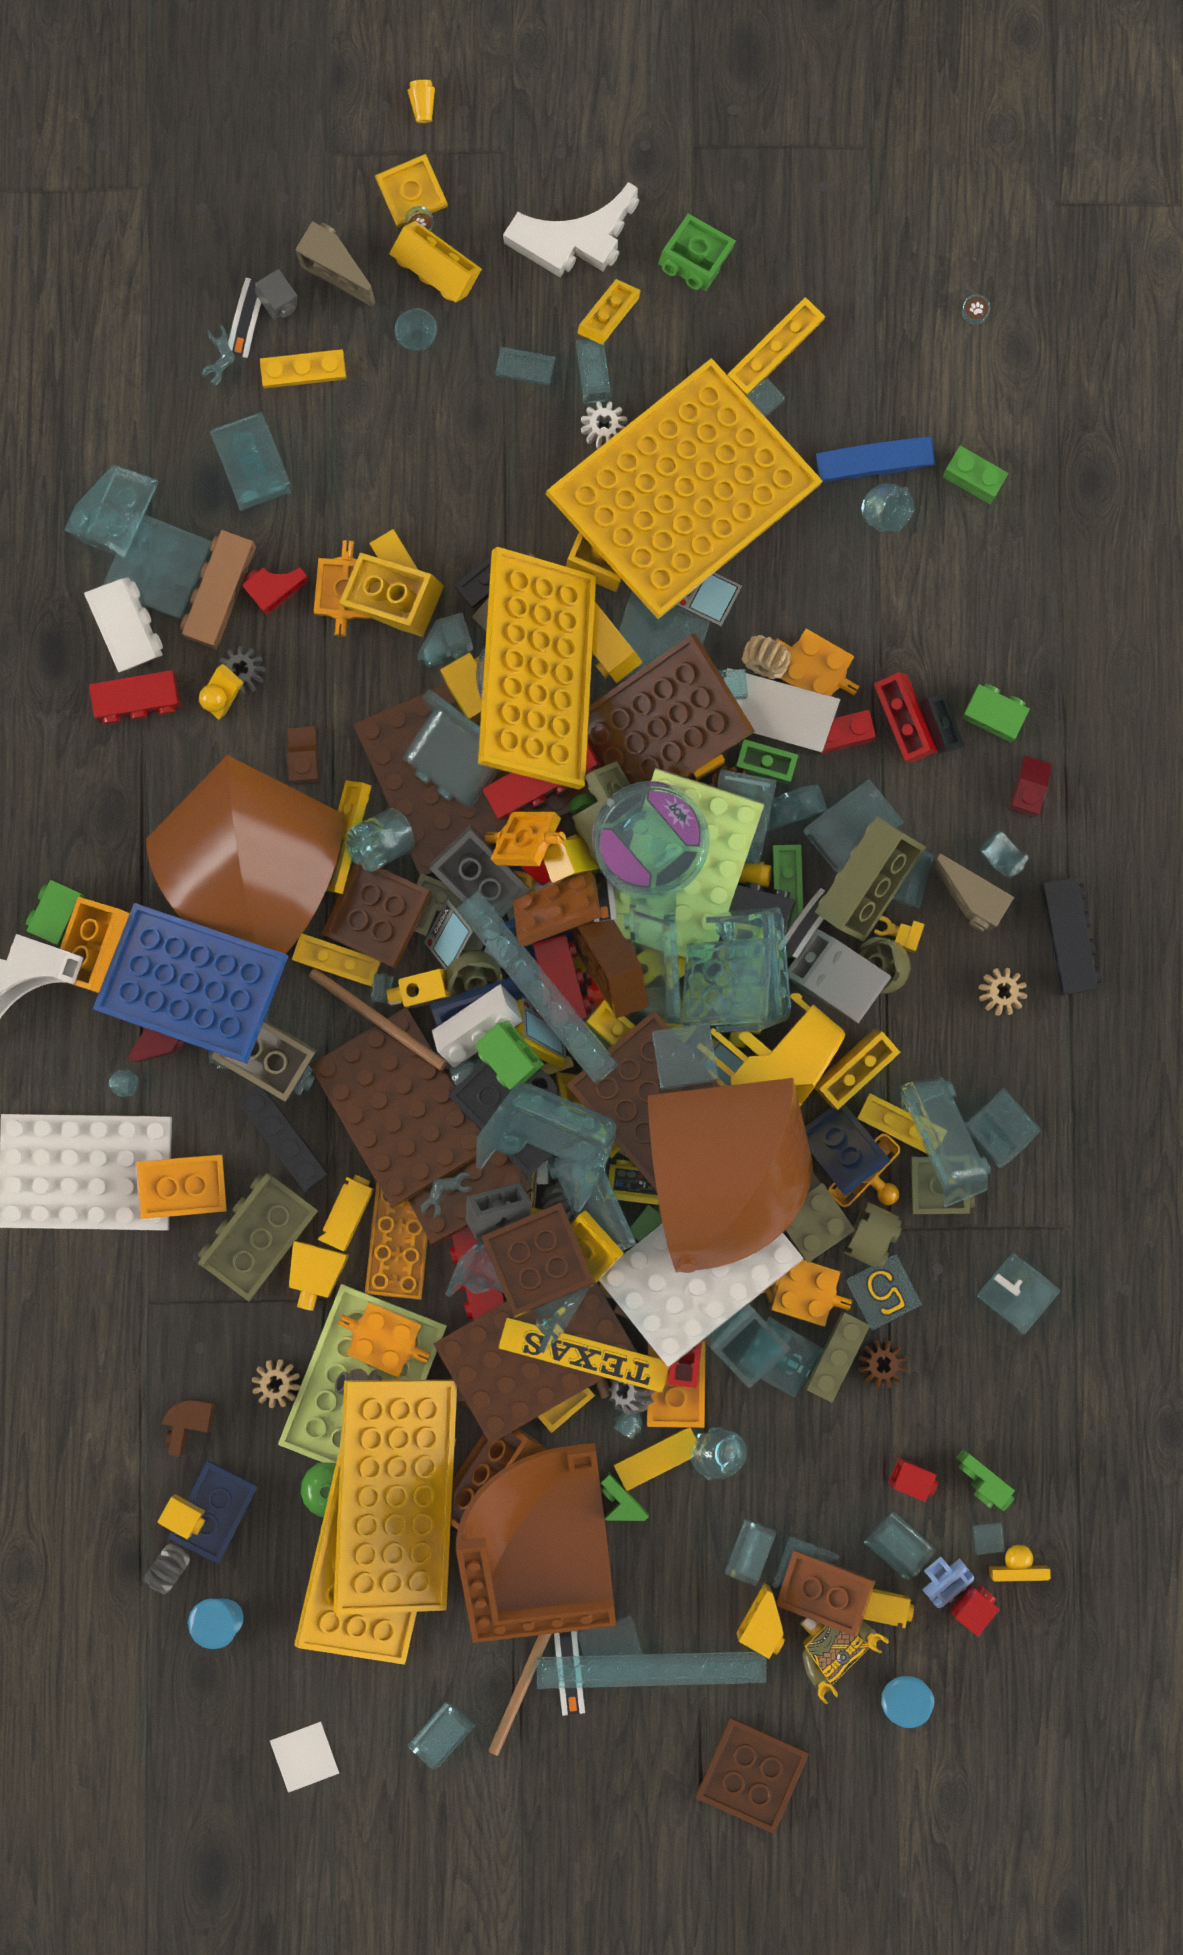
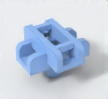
[922,1557,974,1608]

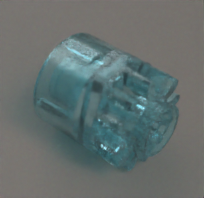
[346,808,415,872]

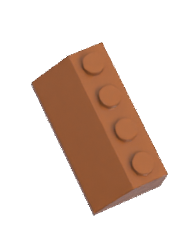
[451,1428,548,1530]

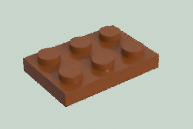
[513,870,601,947]
[776,1550,875,1637]

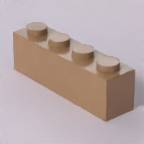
[180,530,256,650]

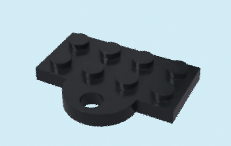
[448,1061,570,1178]

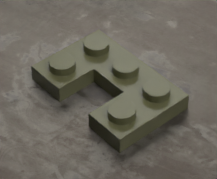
[414,874,491,951]

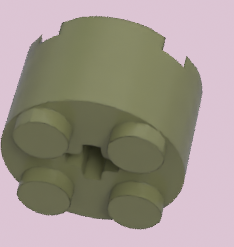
[843,1201,902,1268]

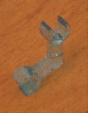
[202,325,235,385]
[421,1172,472,1218]

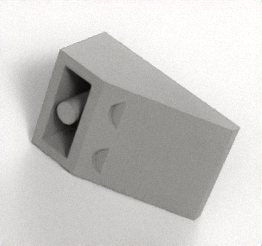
[784,929,891,1023]

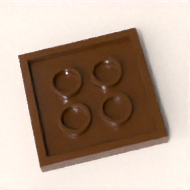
[321,858,433,969]
[481,1203,595,1318]
[695,1717,809,1834]

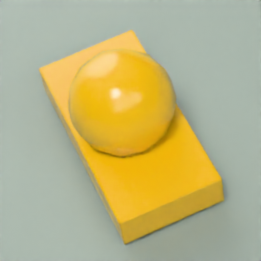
[199,664,244,720]
[989,1545,1051,1582]

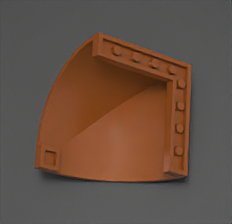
[146,755,343,954]
[648,1078,813,1273]
[456,1443,616,1643]

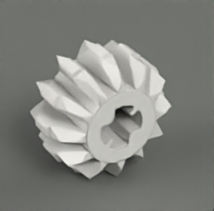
[581,401,627,449]

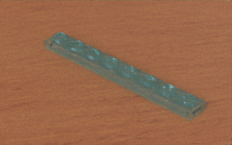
[456,891,618,1084]
[536,1652,766,1689]

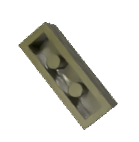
[804,1311,870,1403]

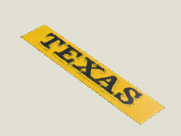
[499,1318,669,1393]

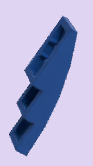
[816,437,936,483]

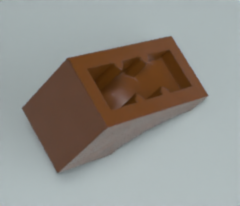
[287,726,321,785]

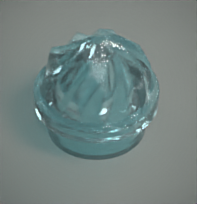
[109,1069,138,1098]
[614,1412,642,1439]

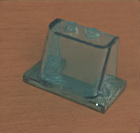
[402,689,500,810]

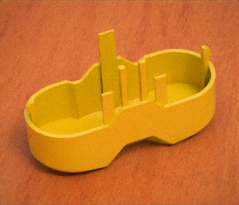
[696,993,845,1106]

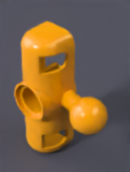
[828,1134,900,1207]

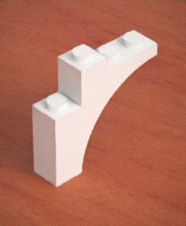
[503,182,639,278]
[0,934,84,1018]

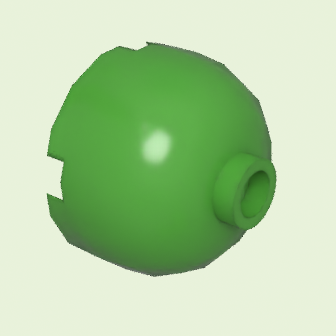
[300,1462,336,1517]

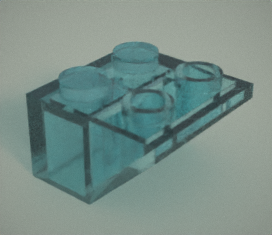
[961,1088,1041,1168]

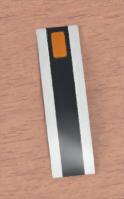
[226,278,261,358]
[593,872,617,922]
[778,888,827,958]
[554,1631,585,1716]

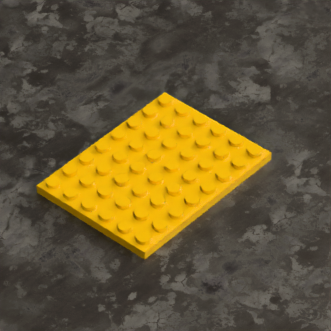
[546,358,823,619]

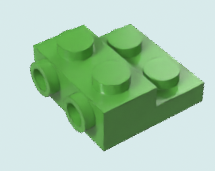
[658,213,736,291]
[956,1449,1015,1511]

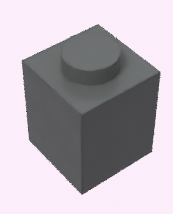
[255,269,298,320]

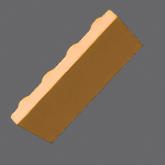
[365,1183,428,1300]

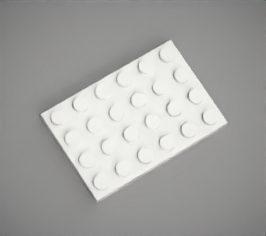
[0,1114,172,1230]
[599,1223,803,1368]

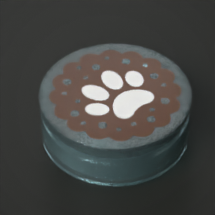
[405,206,434,231]
[962,294,990,324]

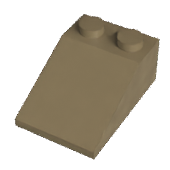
[295,221,376,307]
[931,853,1014,932]
[211,1021,317,1102]

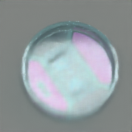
[592,781,710,899]

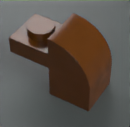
[162,1398,216,1457]

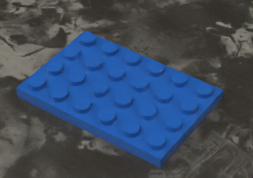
[93,903,288,1064]

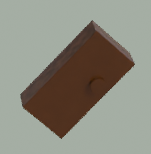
[571,920,648,1019]

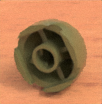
[859,937,911,994]
[446,950,503,996]

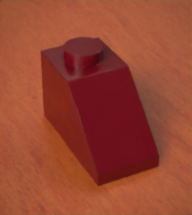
[1008,756,1052,818]
[127,1028,186,1063]

